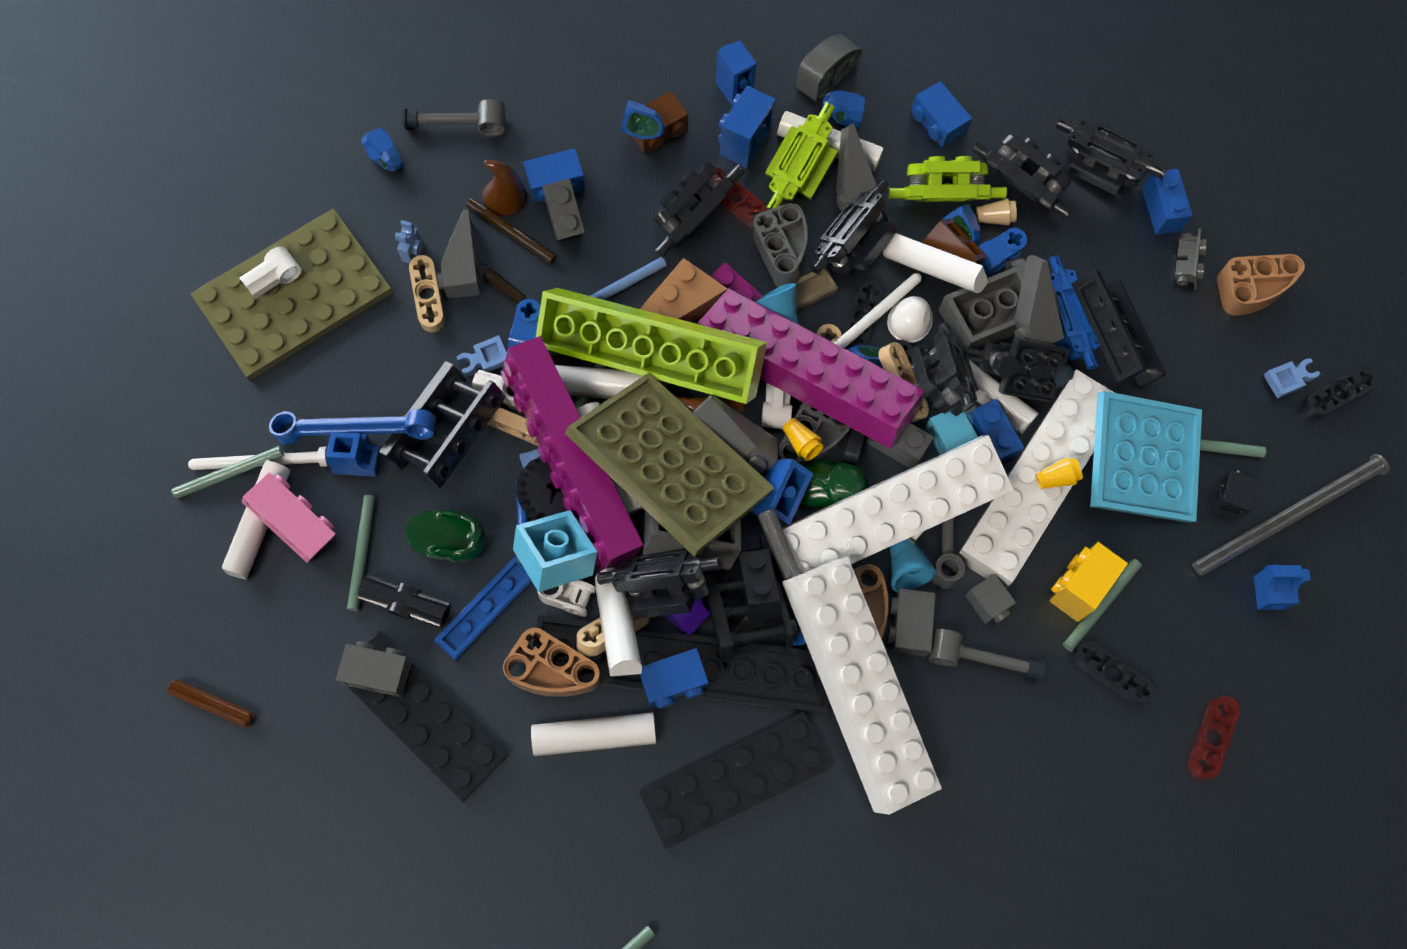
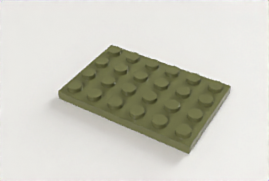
[190,208,393,381]
[565,372,774,557]

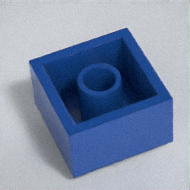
[718,85,776,168]

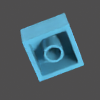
[513,510,597,592]

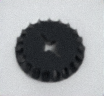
[516,456,566,520]

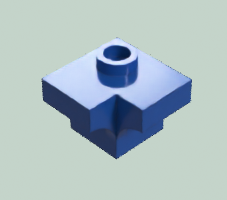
[326,432,381,477]
[1253,565,1311,610]

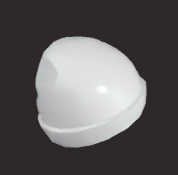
[887,296,933,343]

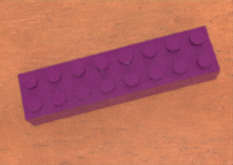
[698,288,924,449]
[501,336,643,571]

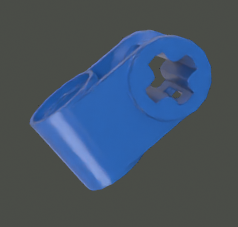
[978,228,1027,276]
[508,299,540,348]

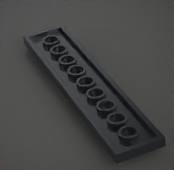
[532,615,830,715]

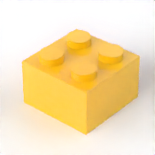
[1049,542,1128,622]

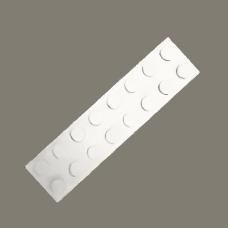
[957,370,1114,588]
[782,435,1014,574]
[782,556,942,815]

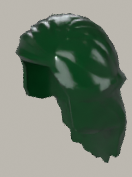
[800,460,869,509]
[404,510,486,563]

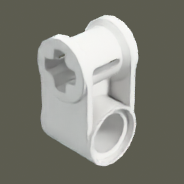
[537,580,596,617]

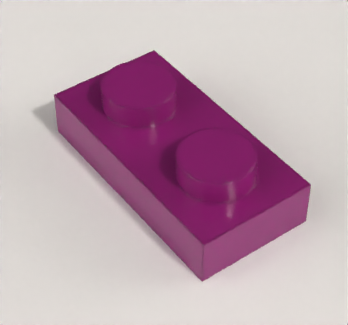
[710,262,763,302]

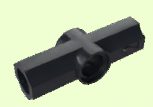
[357,574,452,629]

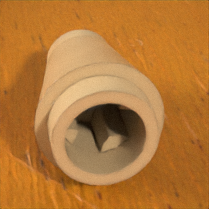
[976,199,1017,225]

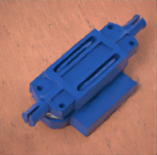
[1048,255,1100,370]

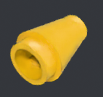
[782,418,823,461]
[1035,457,1083,490]

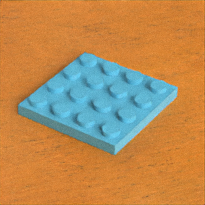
[1090,391,1202,523]

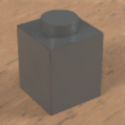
[965,574,1016,624]

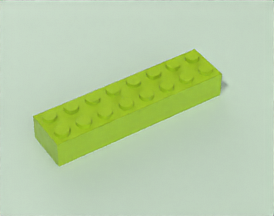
[536,288,767,404]

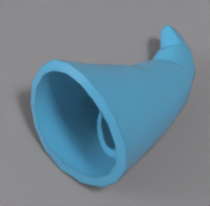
[756,283,799,325]
[890,537,937,592]

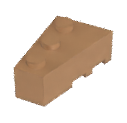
[640,258,728,322]

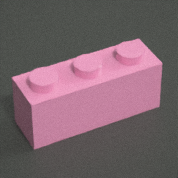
[242,472,335,563]

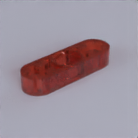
[707,167,767,228]
[1188,696,1240,780]

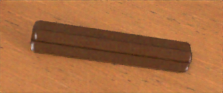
[167,679,255,728]

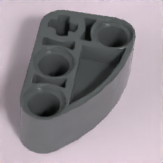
[796,34,863,103]
[753,203,808,287]
[778,402,851,465]

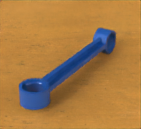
[269,409,437,445]

